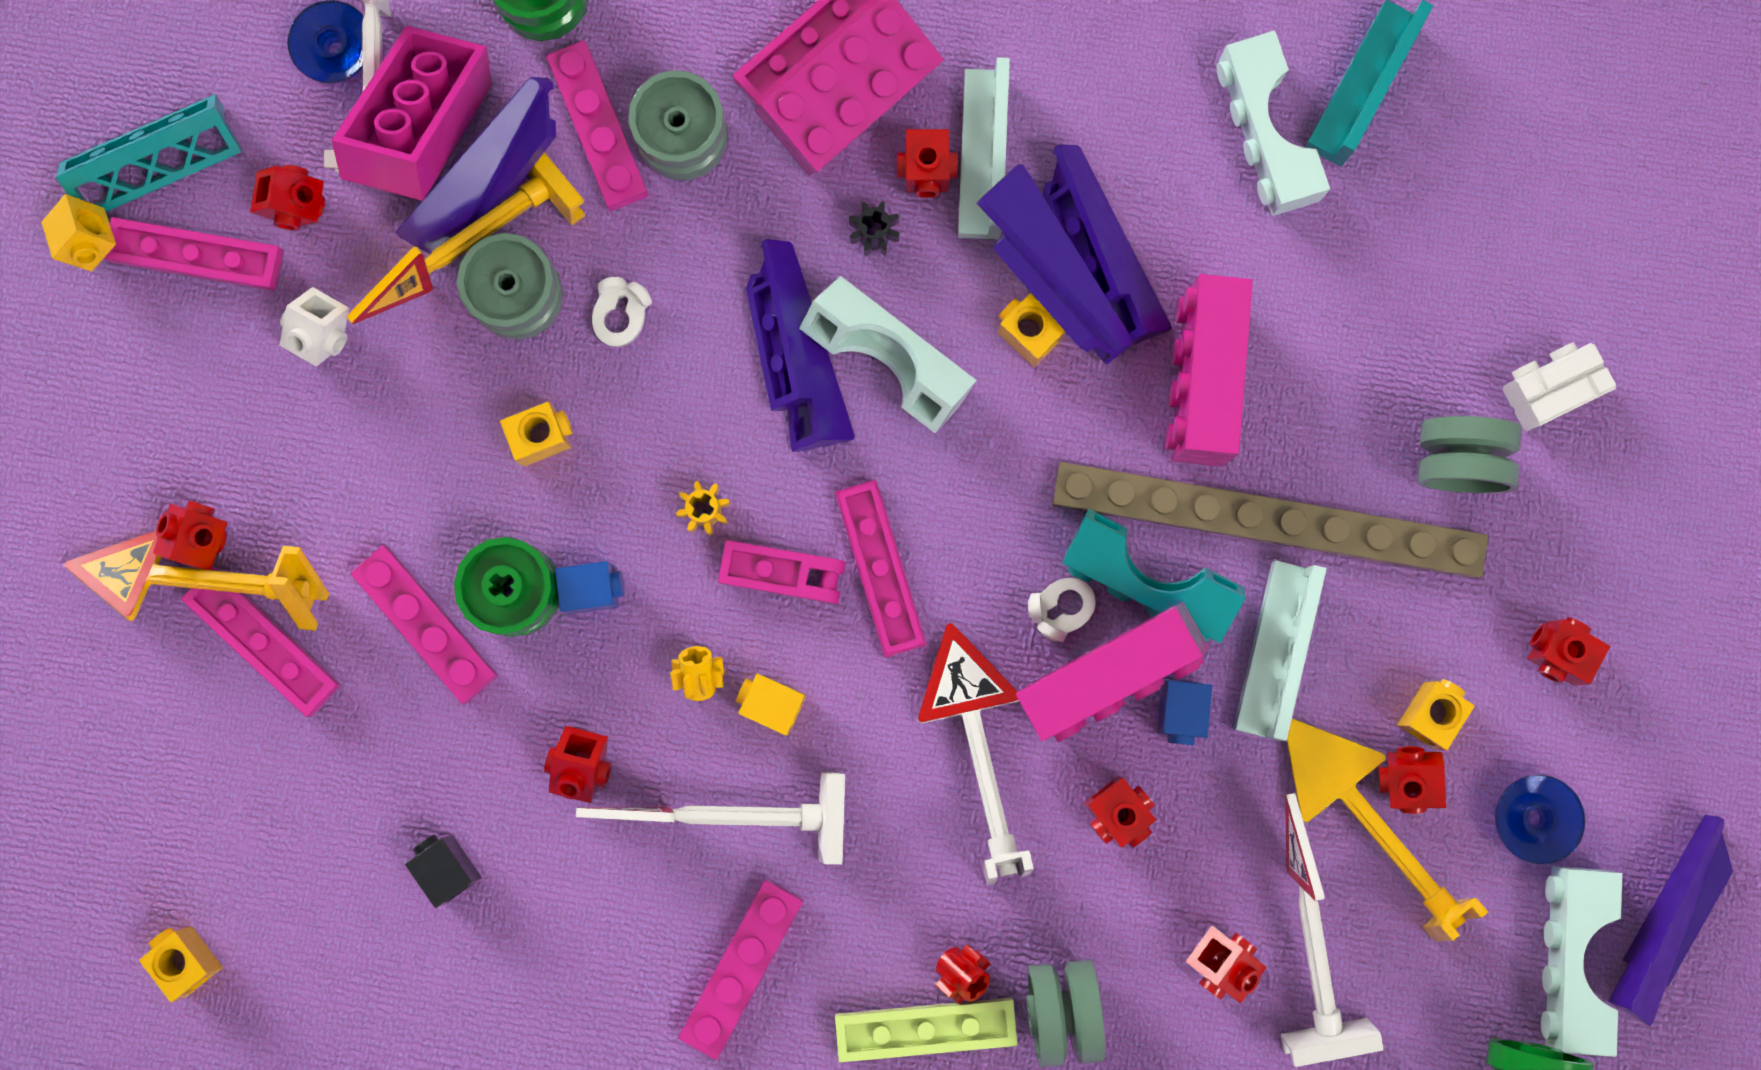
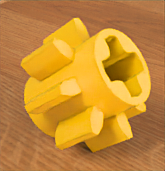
[676,481,731,536]
[670,646,724,701]

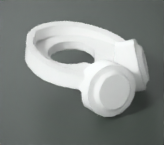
[592,277,652,347]
[1028,578,1096,642]

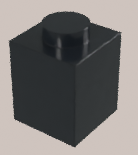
[405,834,482,908]

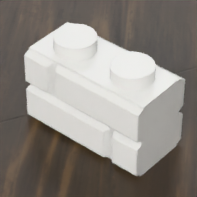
[1503,342,1616,432]

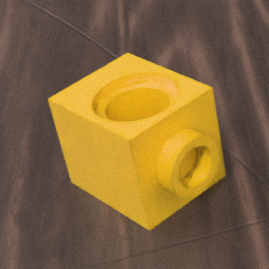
[41,194,116,272]
[998,293,1066,368]
[500,401,573,467]
[735,673,807,736]
[1397,679,1475,750]
[139,926,224,1003]

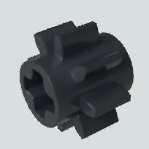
[849,201,900,256]

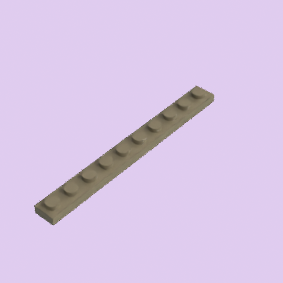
[1052,462,1488,579]

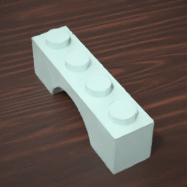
[1216,30,1330,216]
[799,276,977,433]
[1541,866,1622,1057]

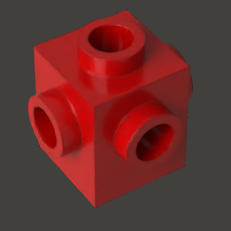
[897,129,958,198]
[250,165,325,231]
[153,500,228,570]
[1527,617,1611,686]
[544,726,612,804]
[1379,746,1446,814]
[1083,776,1156,848]
[1186,926,1267,1004]

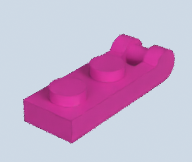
[718,540,846,605]

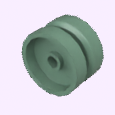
[628,70,728,180]
[457,233,564,340]
[1417,416,1522,494]
[1027,959,1105,1068]

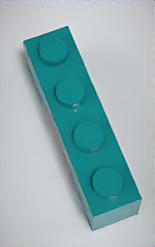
[1062,508,1246,643]

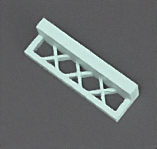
[957,57,1010,240]
[1233,561,1327,741]

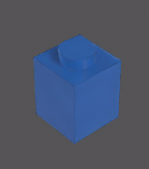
[555,561,625,614]
[1157,680,1213,746]

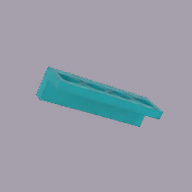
[1305,0,1434,167]
[56,94,242,212]

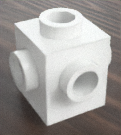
[279,287,349,366]

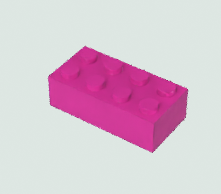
[754,0,944,176]
[331,25,492,201]
[1165,274,1253,467]
[1015,601,1209,743]

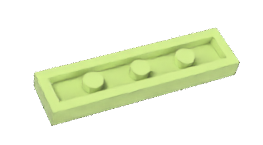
[835,997,1018,1062]

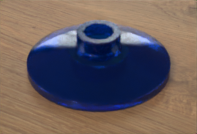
[287,0,364,84]
[1495,775,1585,864]

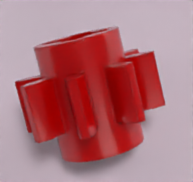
[935,944,991,1004]

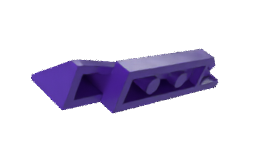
[396,77,556,254]
[1042,144,1172,346]
[976,164,1133,364]
[746,239,855,452]
[1608,815,1733,1027]

